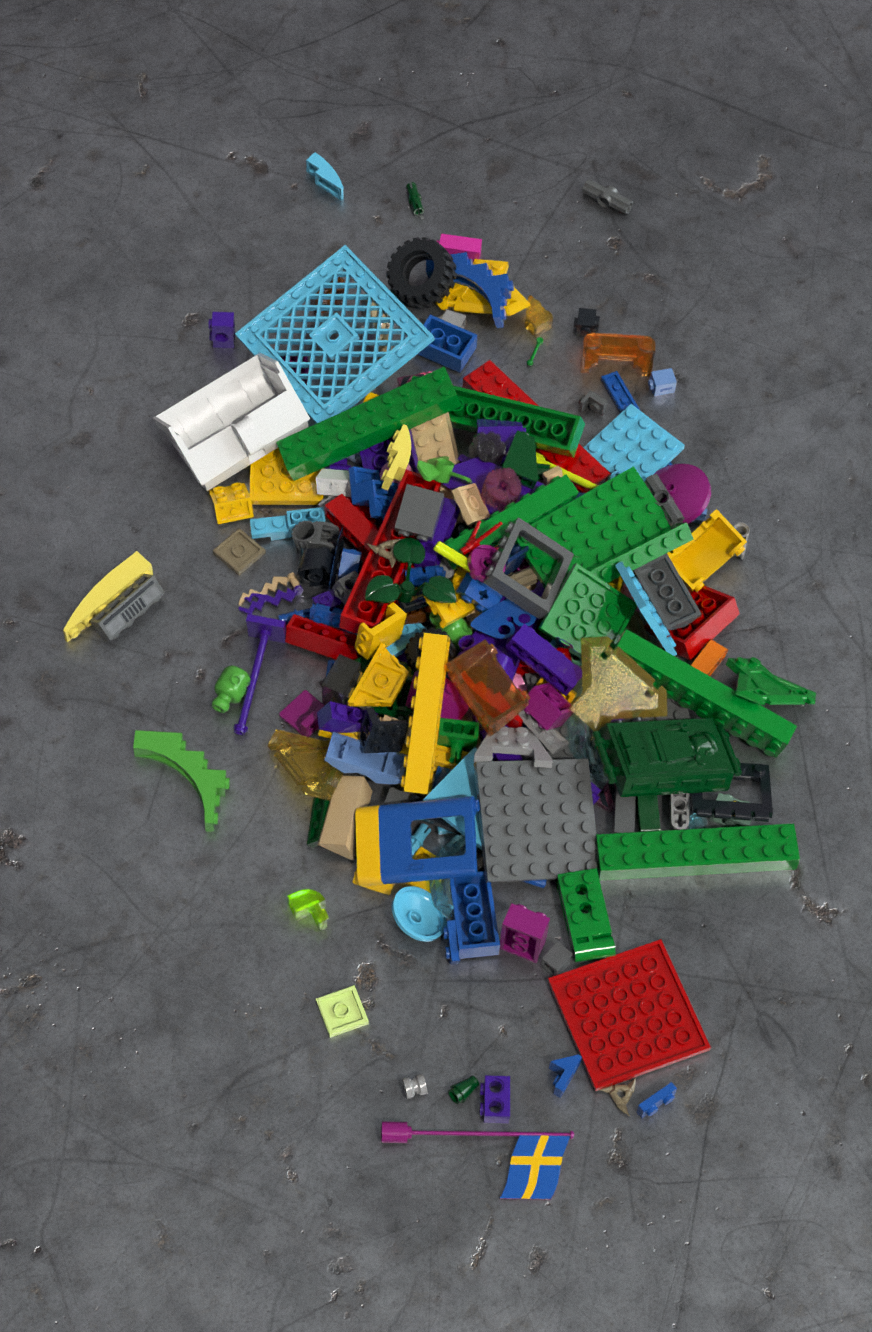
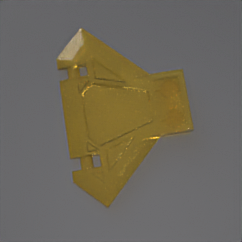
[569,636,667,731]
[268,729,344,801]

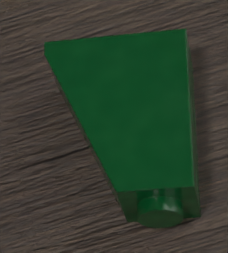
[498,430,538,490]

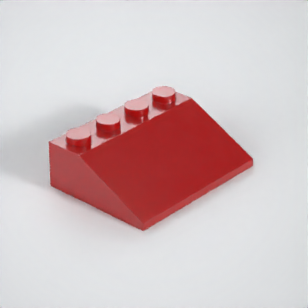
[644,586,740,660]

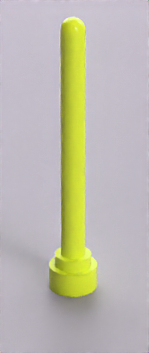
[536,452,599,490]

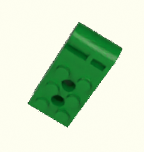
[556,868,616,962]

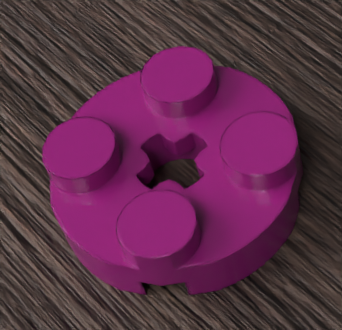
[468,545,505,582]

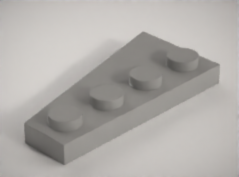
[504,691,569,754]

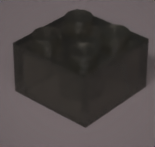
[322,654,363,706]

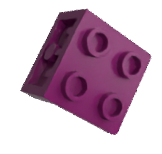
[279,690,330,739]

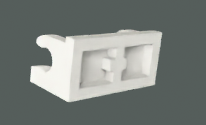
[316,469,351,497]

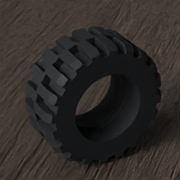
[386,237,457,308]

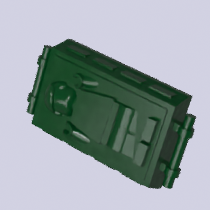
[592,718,742,797]

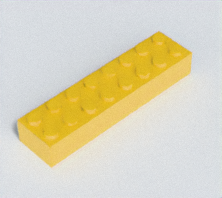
[401,633,450,794]

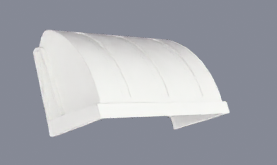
[153,353,310,491]

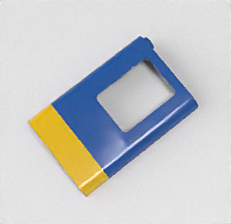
[355,796,480,886]

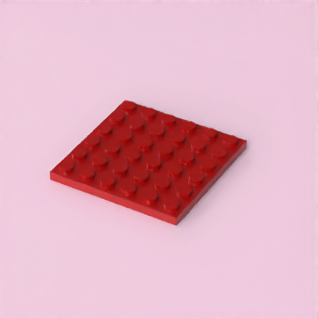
[548,939,711,1092]

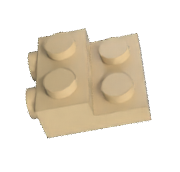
[452,483,490,526]

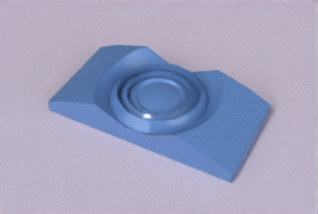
[325,732,408,784]

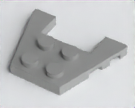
[474,726,553,768]

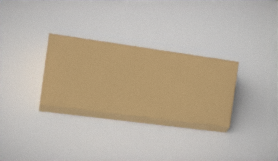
[318,775,373,861]

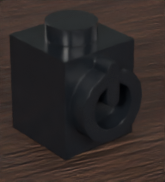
[573,308,600,337]

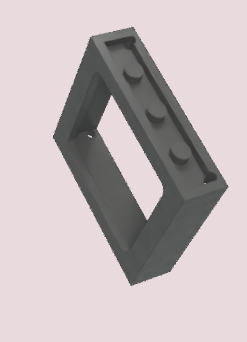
[483,517,574,619]

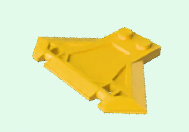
[435,259,531,316]

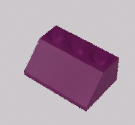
[405,671,471,720]

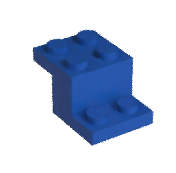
[349,466,398,519]

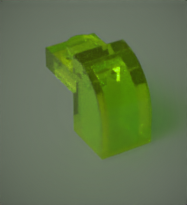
[287,889,329,931]

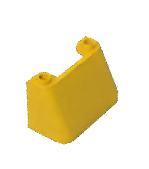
[667,509,747,593]

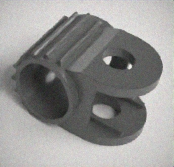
[291,520,341,556]

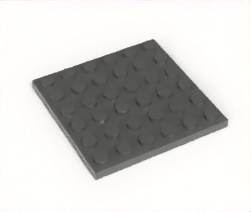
[474,759,599,883]

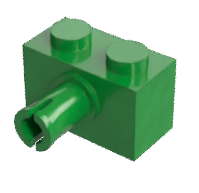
[437,718,479,764]

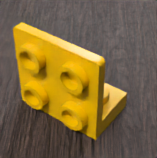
[209,482,254,524]

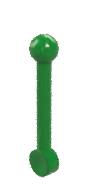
[527,337,543,366]

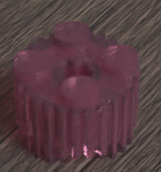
[481,468,522,511]

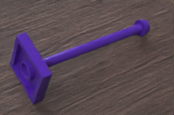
[233,614,286,735]

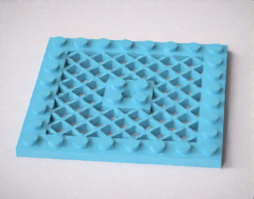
[235,245,435,424]

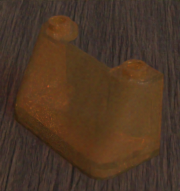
[580,333,655,377]
[445,639,530,737]

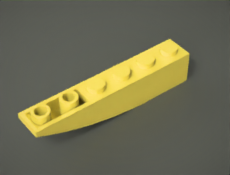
[63,551,153,642]

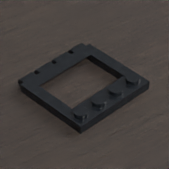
[691,762,773,822]

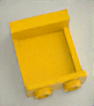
[354,602,407,660]

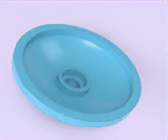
[391,886,447,942]

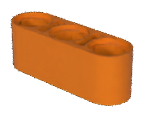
[691,639,728,676]

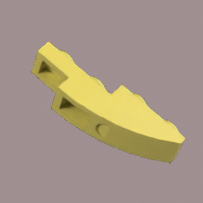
[381,424,411,491]

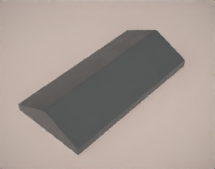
[633,553,701,631]

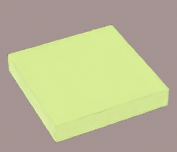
[316,985,369,1038]

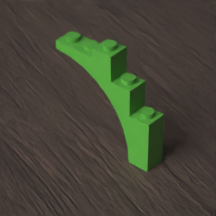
[133,730,230,832]

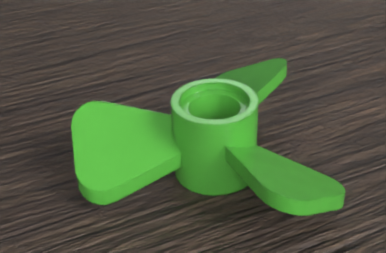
[417,456,472,484]

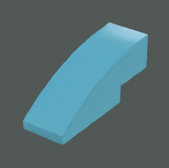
[306,152,344,200]

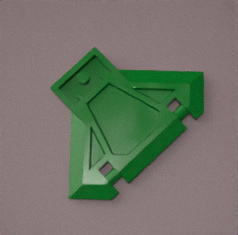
[725,657,816,705]

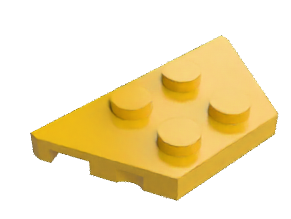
[424,591,476,628]
[348,643,409,707]

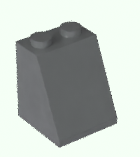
[395,484,445,542]

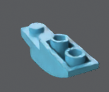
[250,507,326,541]

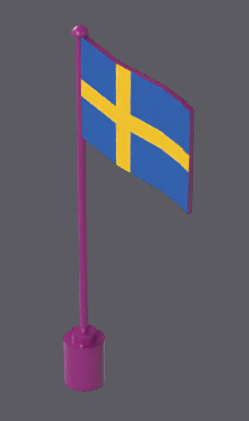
[381,1121,574,1200]

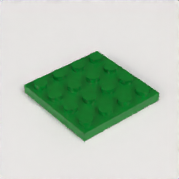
[538,563,637,670]

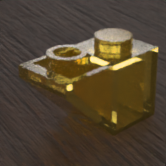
[525,295,553,338]

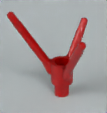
[460,520,503,555]

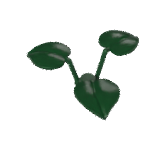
[365,538,456,603]

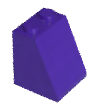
[477,419,526,463]

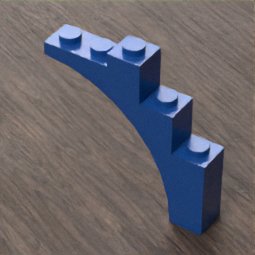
[426,252,514,328]

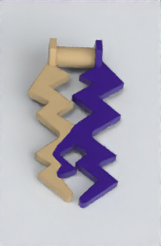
[238,572,304,614]

